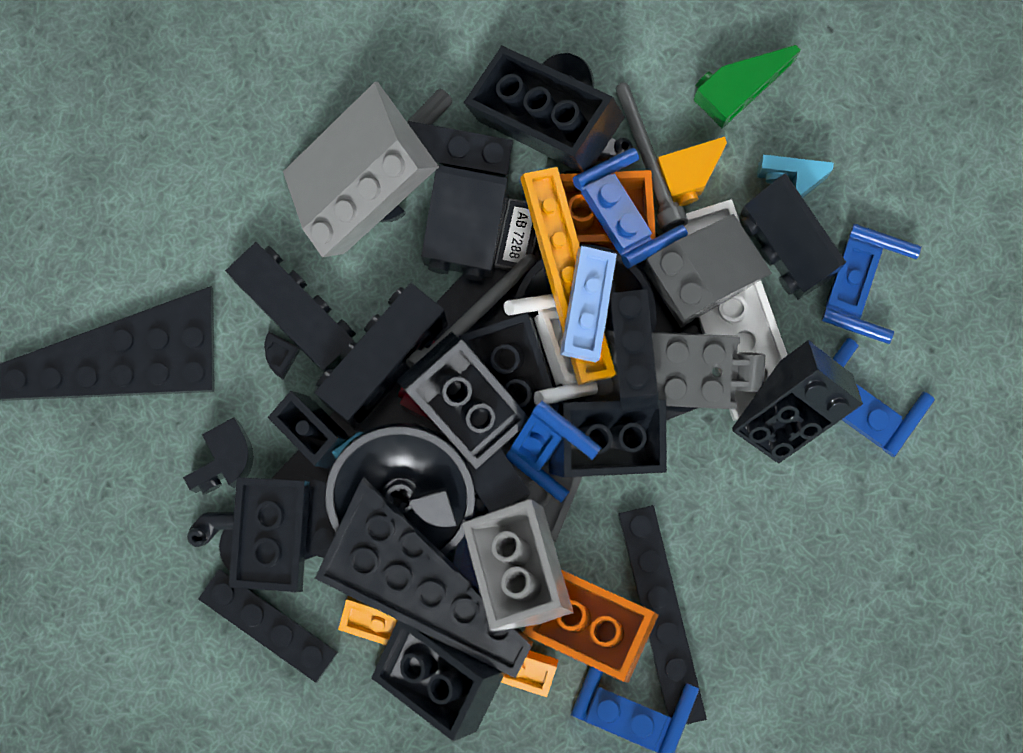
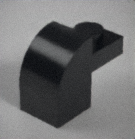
[183,417,254,495]

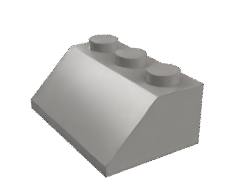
[462,499,574,631]

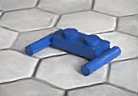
[573,148,688,268]
[821,224,921,344]
[832,338,935,457]
[506,400,601,503]
[571,666,699,753]

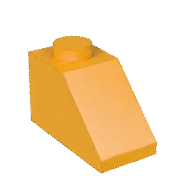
[657,137,727,206]

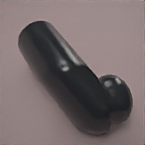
[187,512,234,547]

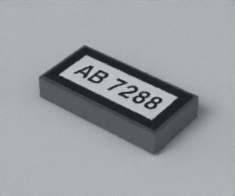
[494,198,537,275]

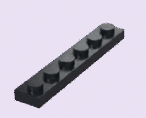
[618,505,707,725]

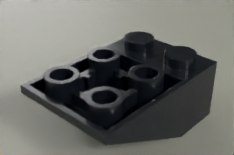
[732,340,863,464]

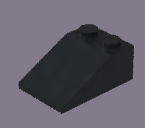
[396,331,529,469]
[371,620,505,742]

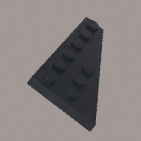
[0,286,215,401]
[314,478,533,678]

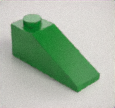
[694,45,801,129]

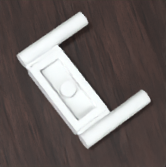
[504,294,598,405]

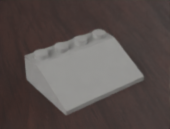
[283,82,439,258]

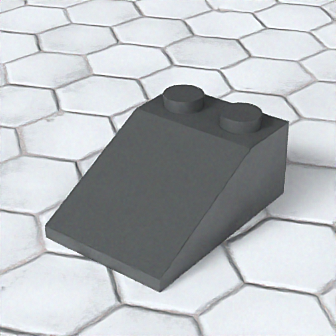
[643,214,772,328]

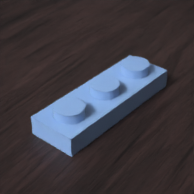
[560,246,617,363]

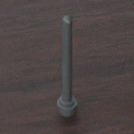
[616,82,688,233]
[406,254,537,368]

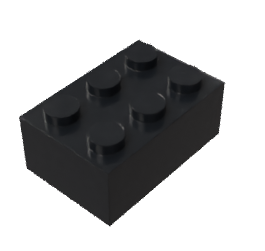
[459,312,564,432]

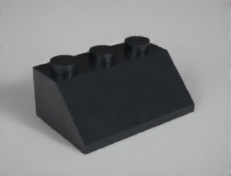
[740,173,847,300]
[549,399,667,478]

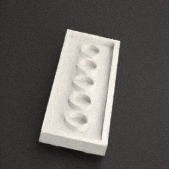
[684,199,788,421]

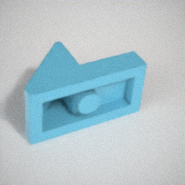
[757,155,834,198]

